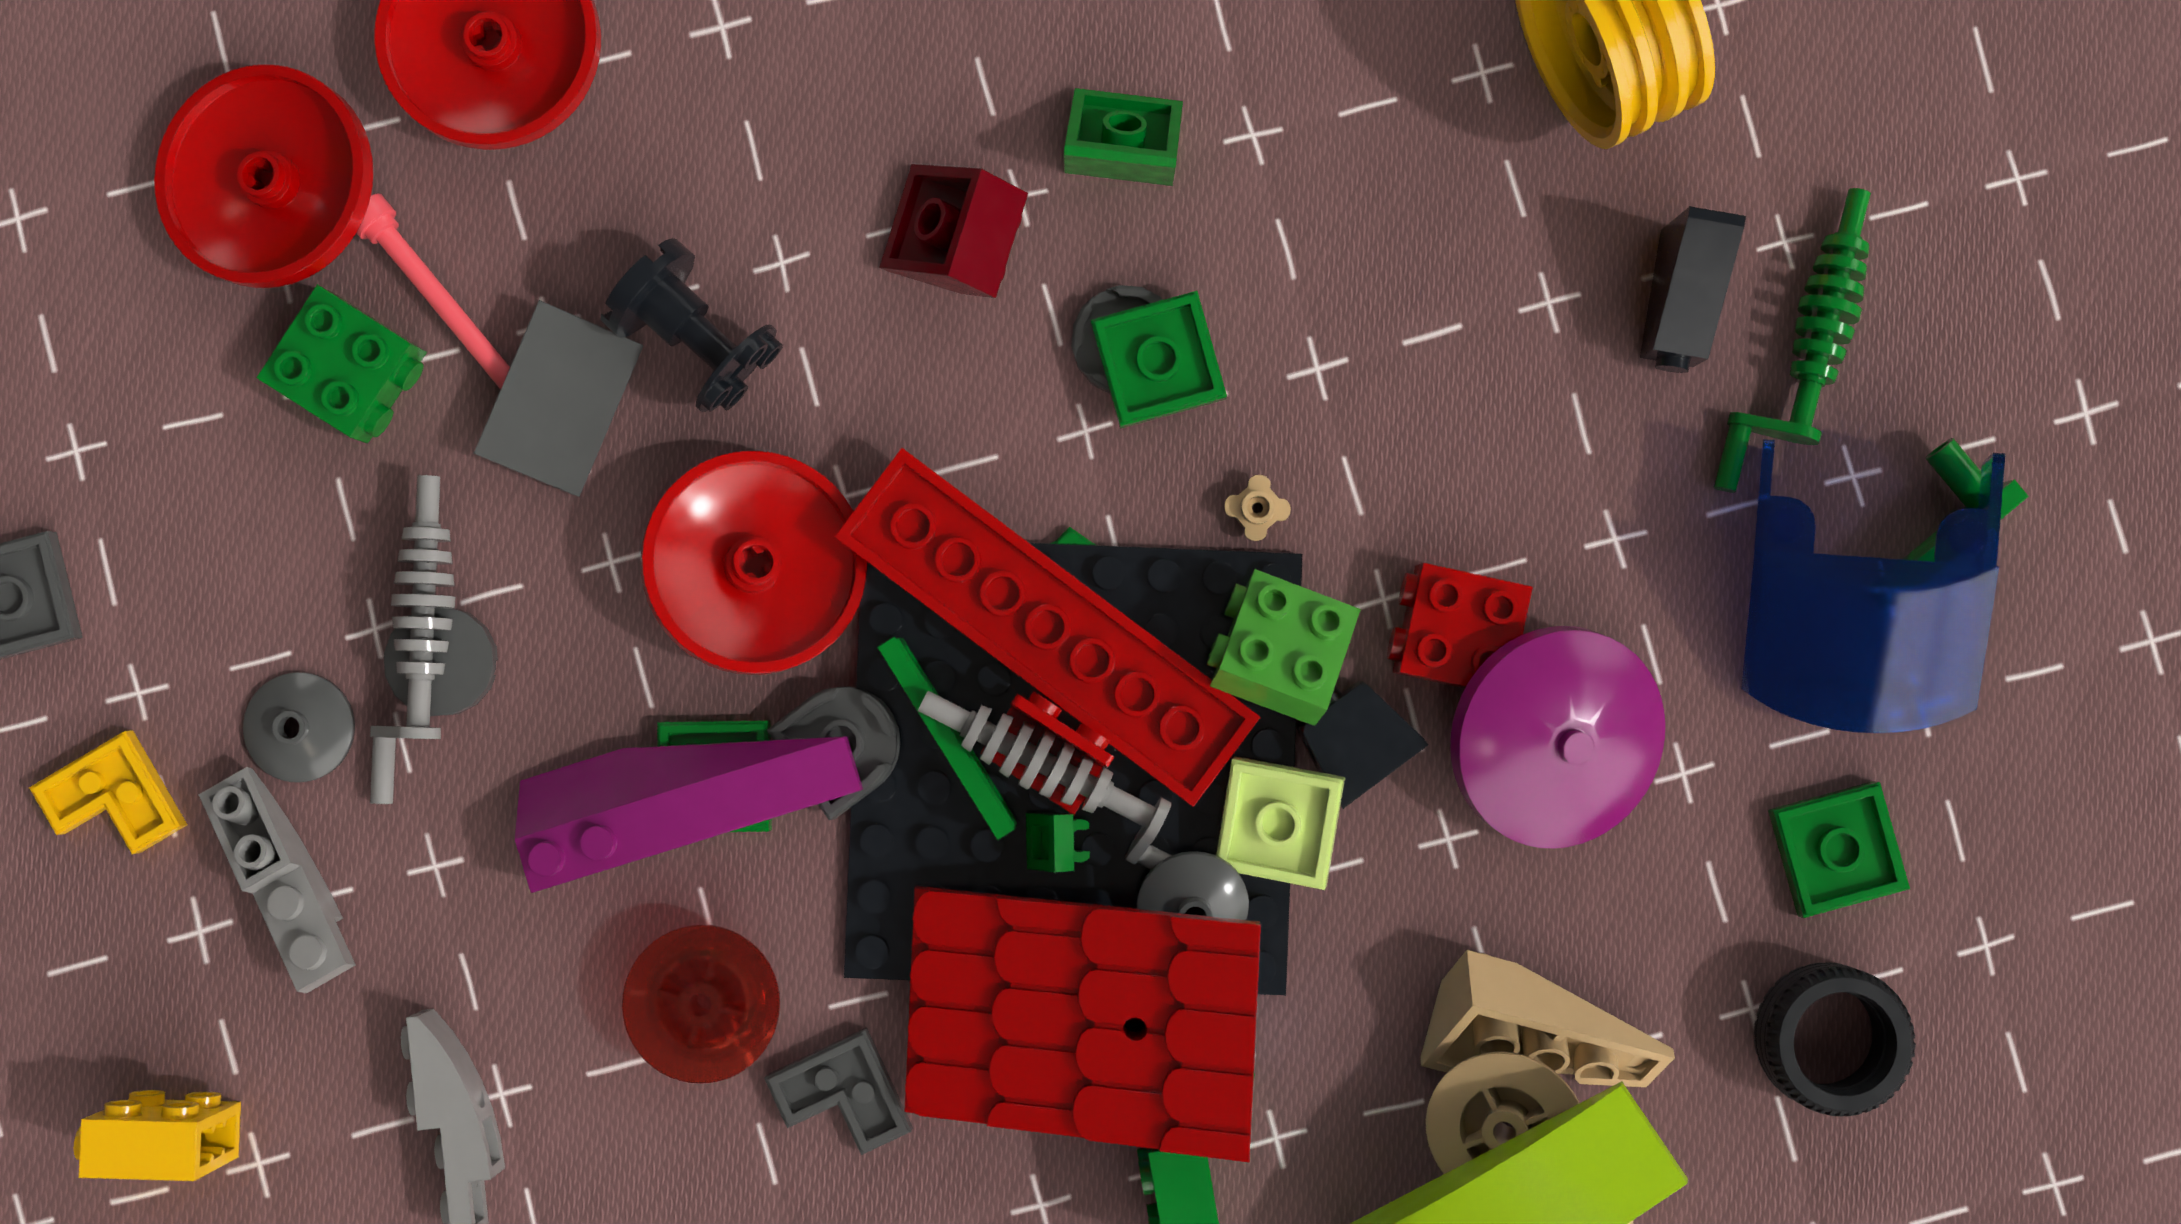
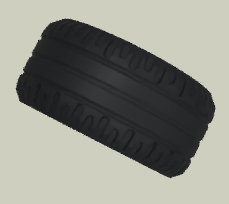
[1754,962,1916,1117]

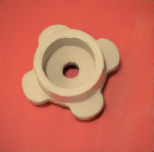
[1224,475,1291,541]

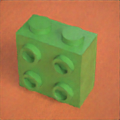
[1207,569,1361,726]

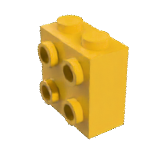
[73,1090,241,1181]

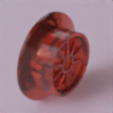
[622,924,781,1084]

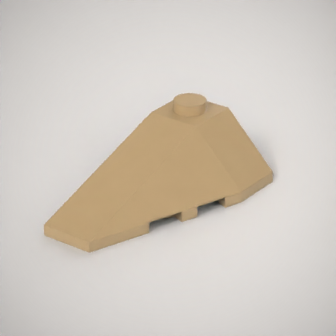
[1421,950,1675,1087]

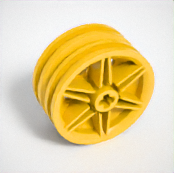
[1515,0,1715,149]

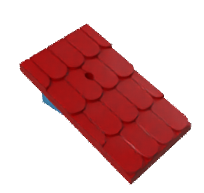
[904,886,1261,1162]

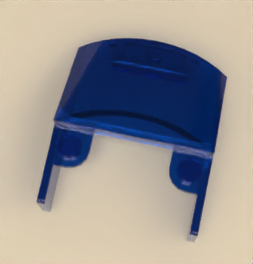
[1741,439,2005,734]

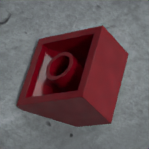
[879,164,1028,298]

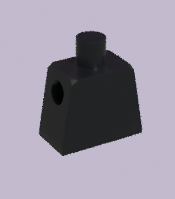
[1296,681,1428,809]

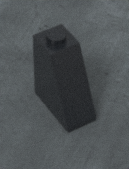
[1640,206,1746,373]

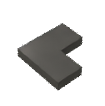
[764,1027,913,1155]

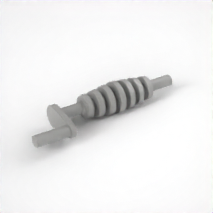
[370,475,456,804]
[918,691,1172,870]

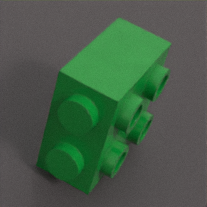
[256,284,427,444]
[1137,1148,1219,1224]

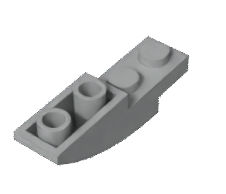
[198,767,356,993]
[401,1009,505,1224]

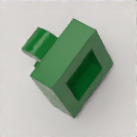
[1026,812,1090,872]

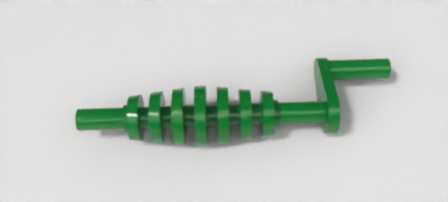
[1714,188,1871,493]

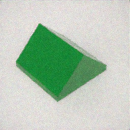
[1064,88,1183,186]

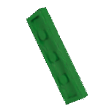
[877,637,1018,840]

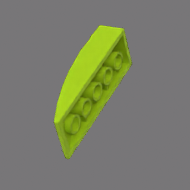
[1350,1081,1688,1224]

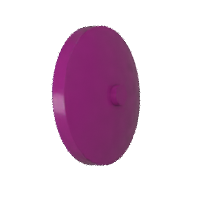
[1450,626,1665,849]

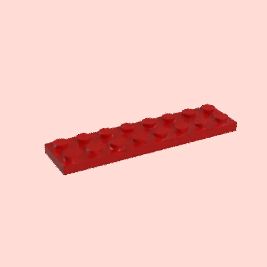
[834,448,1261,807]

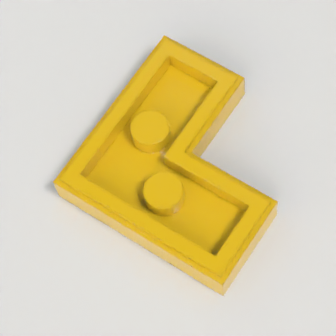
[29,730,188,854]

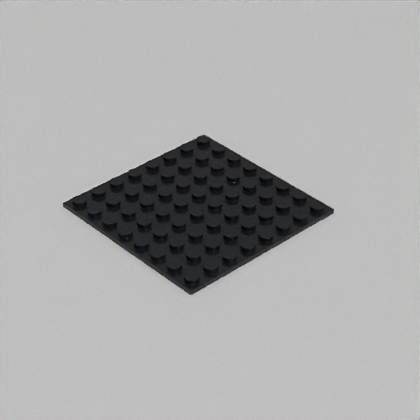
[844,543,1302,996]

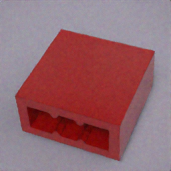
[1387,563,1533,689]

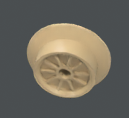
[1426,1052,1579,1174]

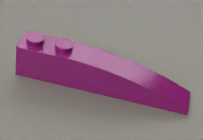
[515,736,863,893]

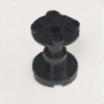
[600,238,783,412]

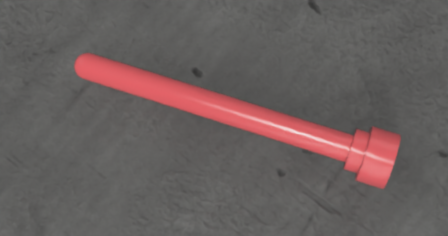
[357,193,510,390]

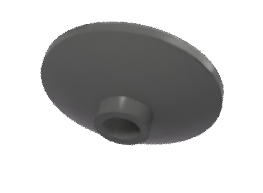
[243,672,355,782]
[1137,851,1249,920]

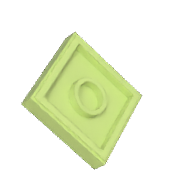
[1216,757,1345,890]

